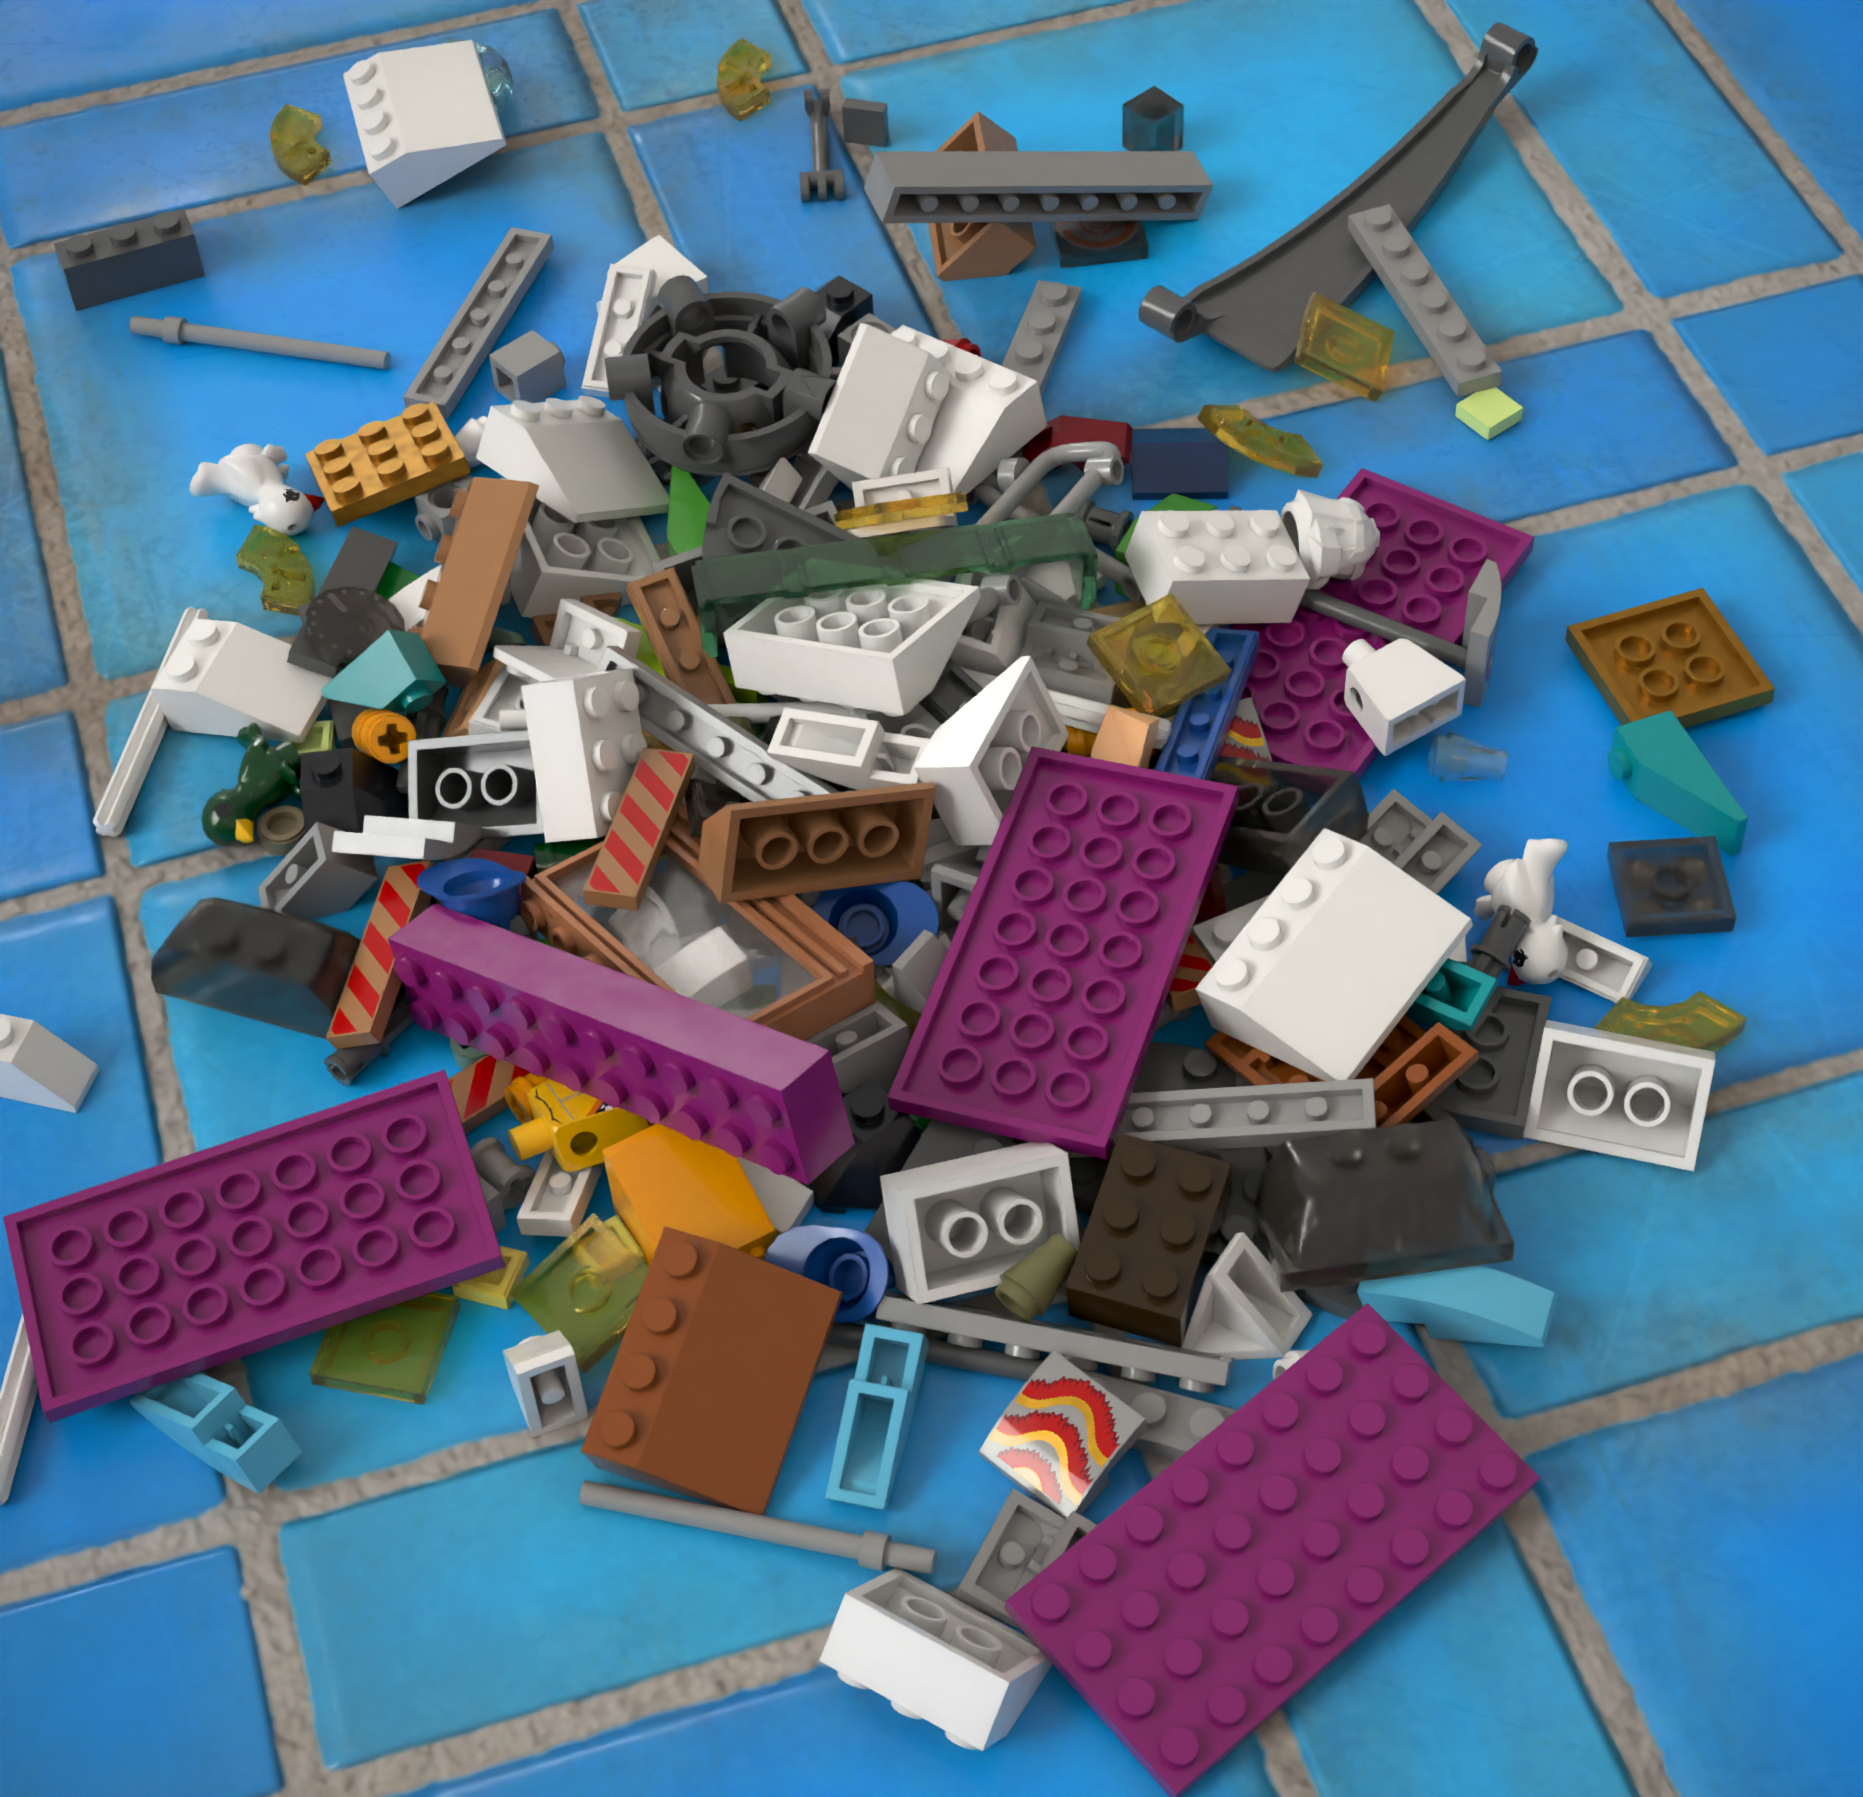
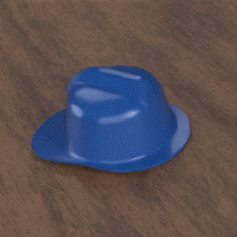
[417,858,526,931]
[812,881,940,966]
[764,1225,896,1323]

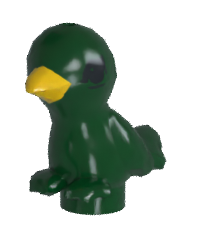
[201,723,302,847]

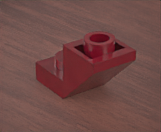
[1022,415,1133,473]

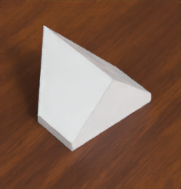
[1182,1232,1313,1360]

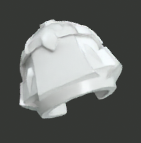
[1281,489,1380,590]

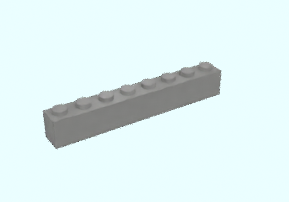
[864,151,1213,223]

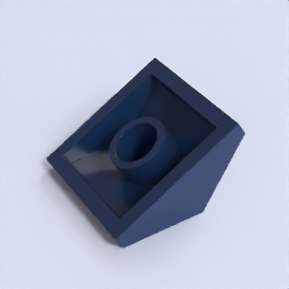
[1131,427,1228,500]

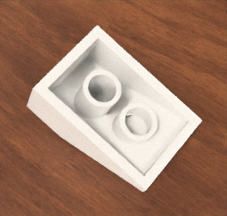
[151,619,342,743]
[914,656,1069,845]

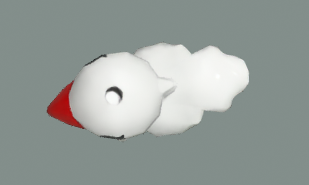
[190,444,324,536]
[1473,838,1568,987]

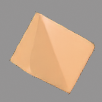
[1090,705,1160,769]

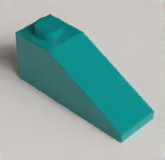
[1608,710,1748,856]

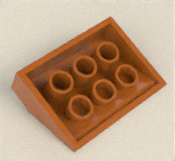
[581,1226,843,1516]

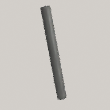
[1299,588,1468,669]
[827,1322,1044,1381]

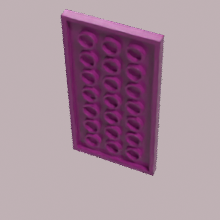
[1179,468,1534,800]
[887,746,1239,1160]
[3,1069,506,1423]
[1004,1303,1540,1797]

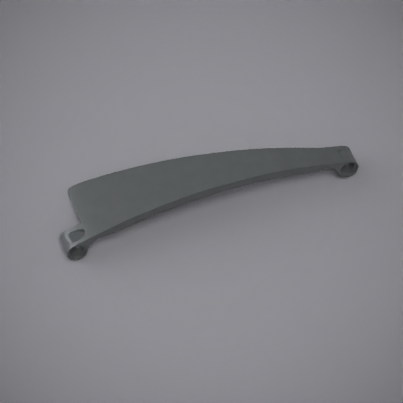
[1138,22,1539,372]

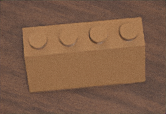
[928,111,1036,281]
[410,477,539,690]
[698,782,936,903]

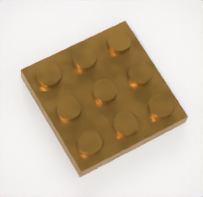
[305,401,471,527]
[1565,588,1775,728]

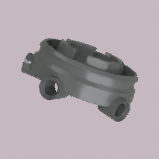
[604,275,837,477]

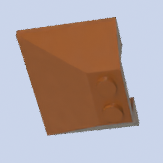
[1204,1015,1480,1170]

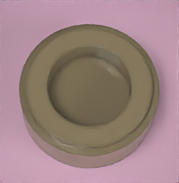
[257,805,306,856]

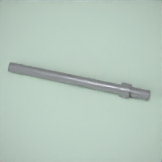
[129,316,391,370]
[579,1480,937,1575]

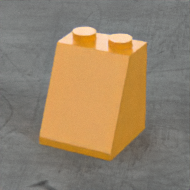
[602,1123,776,1267]

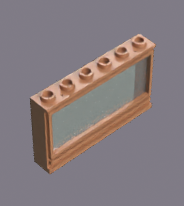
[520,802,875,1041]

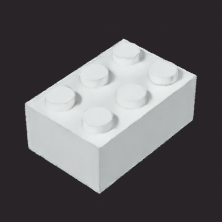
[1125,510,1310,625]
[521,668,647,843]
[880,1142,1080,1304]

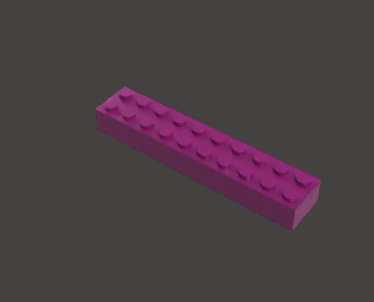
[387,903,855,1185]

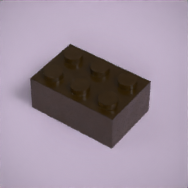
[1066,1133,1232,1348]

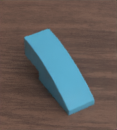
[1357,1244,1557,1347]
[825,1323,930,1511]
[129,1372,302,1494]

